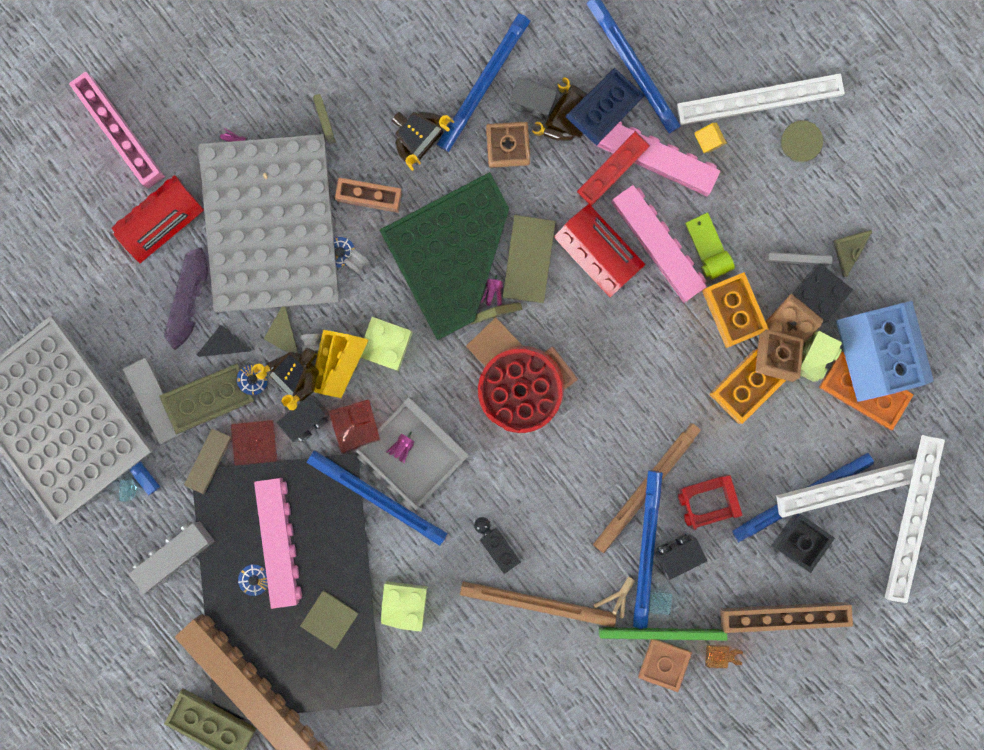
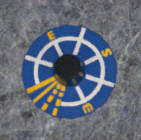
[334,237,355,268]
[237,364,268,395]
[238,565,268,596]

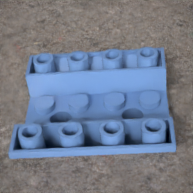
[836,301,934,402]

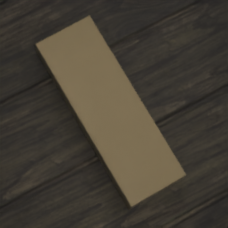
[184,429,232,495]

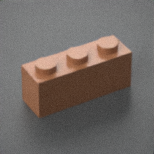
[335,178,402,213]

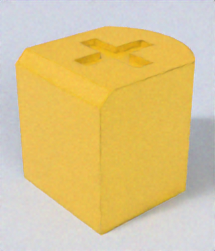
[694,123,726,153]

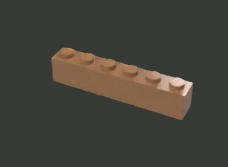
[720,602,853,633]

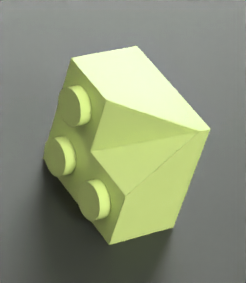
[360,317,413,371]
[801,331,842,382]
[381,581,428,632]

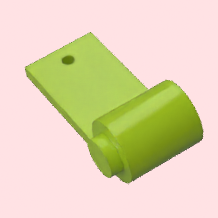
[685,212,735,280]

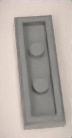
[765,252,832,266]

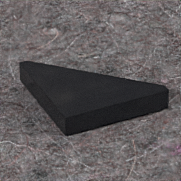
[197,325,252,357]

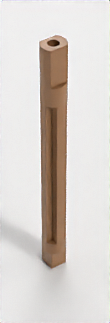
[593,423,701,553]
[460,581,616,627]

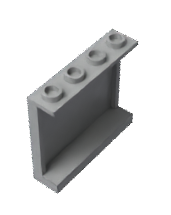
[356,397,469,510]

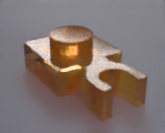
[705,645,743,668]

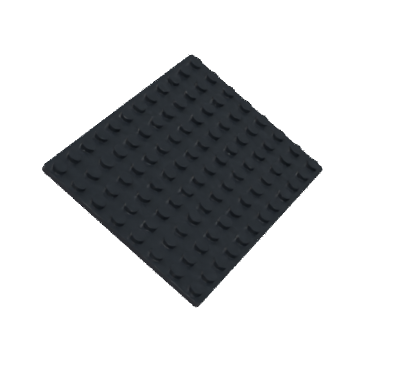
[193,454,382,719]

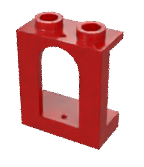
[678,474,743,530]

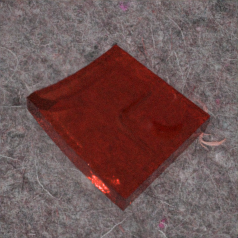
[329,399,381,454]

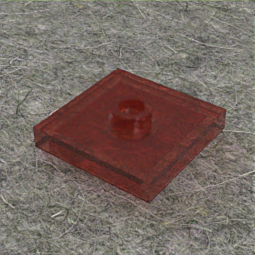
[231,420,277,466]

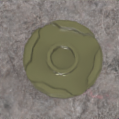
[781,120,823,162]

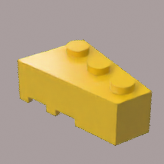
[314,330,368,398]

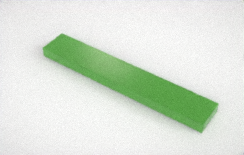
[599,627,727,640]

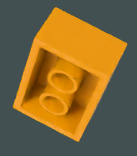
[702,272,769,348]
[709,349,786,424]

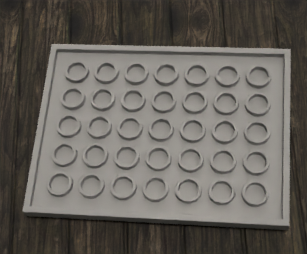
[198,134,339,312]
[0,316,153,526]

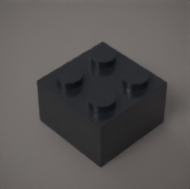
[792,263,853,323]
[276,395,331,443]
[771,513,835,573]
[654,534,707,580]

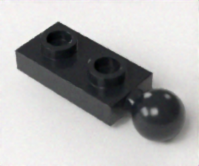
[474,517,521,574]

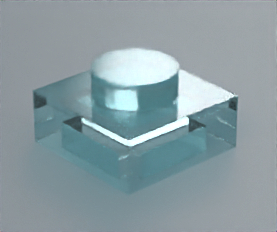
[119,479,136,502]
[649,591,672,615]

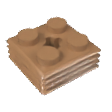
[486,122,530,168]
[766,294,823,343]
[756,329,804,382]

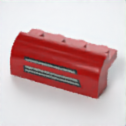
[111,175,204,264]
[554,204,646,297]

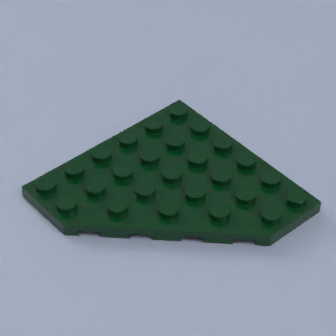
[380,172,509,341]

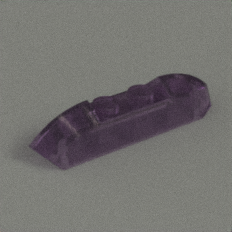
[164,247,208,350]

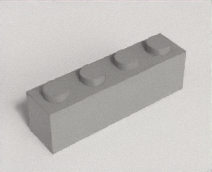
[123,358,187,444]
[129,521,215,594]

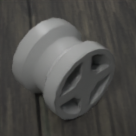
[343,249,370,275]
[301,334,322,352]

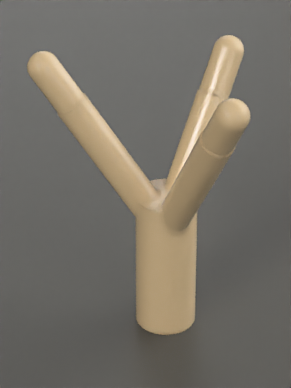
[593,577,635,618]

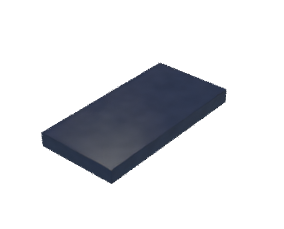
[566,67,644,146]

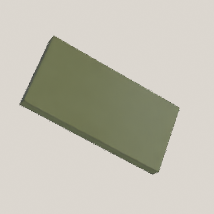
[503,215,556,304]
[159,363,255,435]
[164,688,257,750]

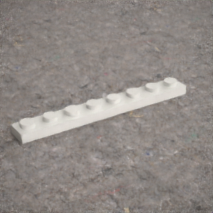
[676,73,845,125]
[884,435,945,603]
[776,459,940,518]

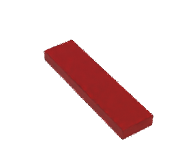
[577,131,650,206]

